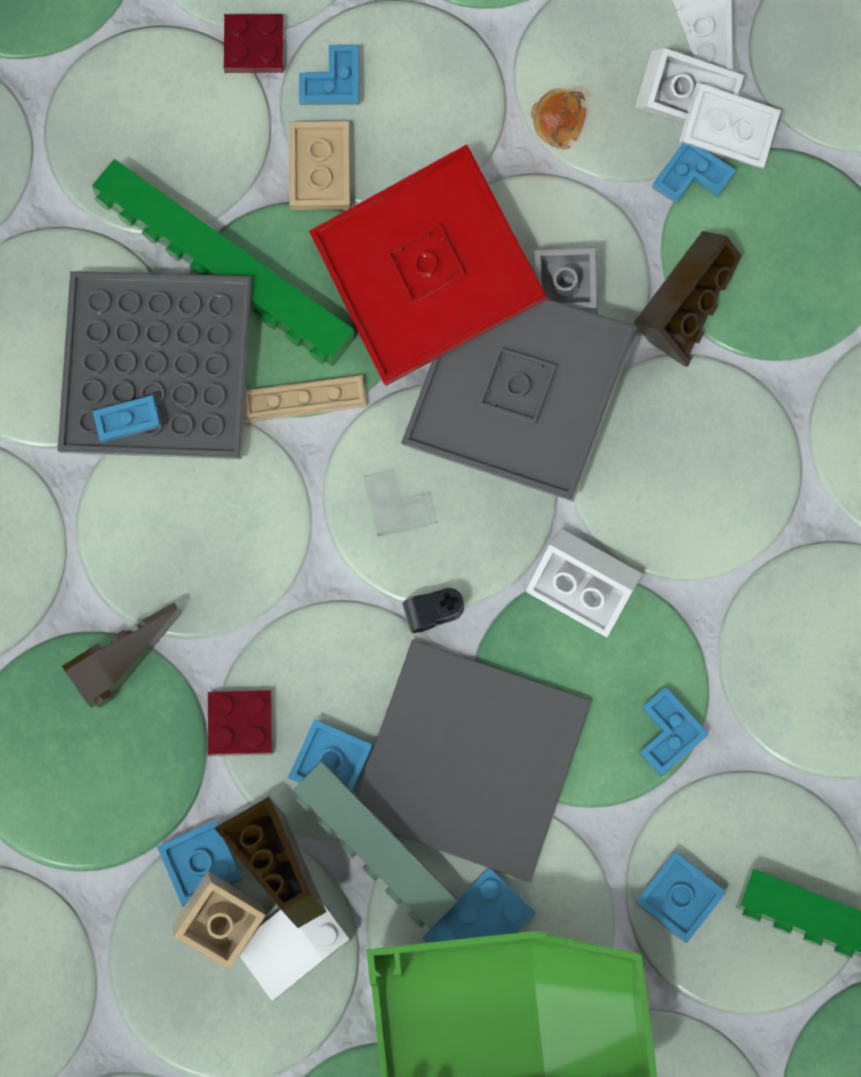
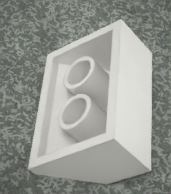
[526,528,643,637]

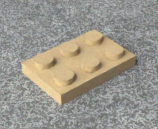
[289,121,350,210]

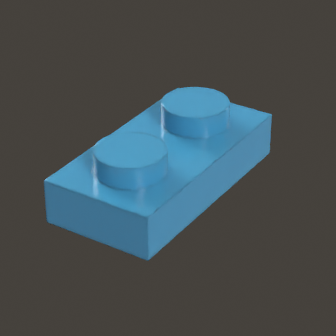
[93,395,162,443]

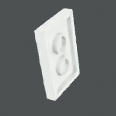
[679,83,781,169]

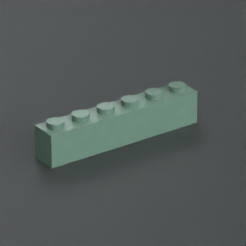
[293,761,458,929]

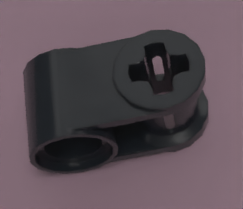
[402,588,464,633]

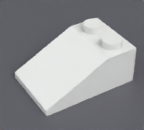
[635,48,744,123]
[239,904,351,1001]

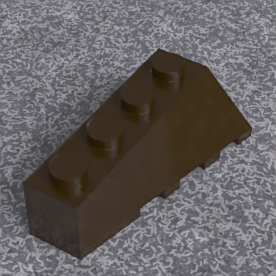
[633,231,742,367]
[214,796,326,928]

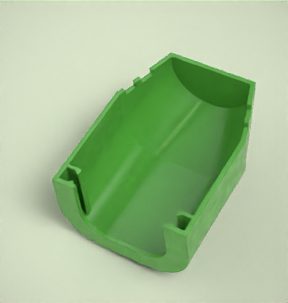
[366,931,657,1077]

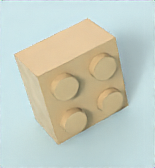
[172,871,266,969]

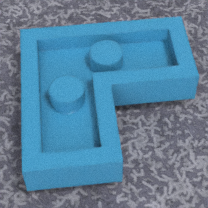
[299,45,359,105]
[652,143,736,204]
[639,687,709,777]

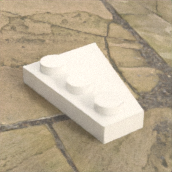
[673,0,734,72]

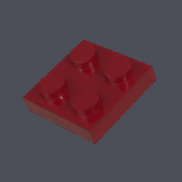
[223,14,284,73]
[208,690,272,756]

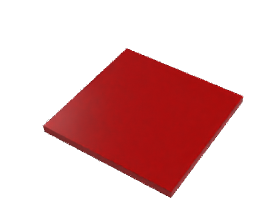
[309,144,548,386]

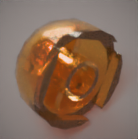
[531,88,586,150]

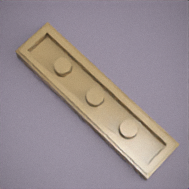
[244,375,366,423]

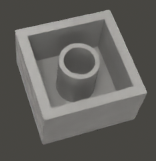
[534,248,598,314]

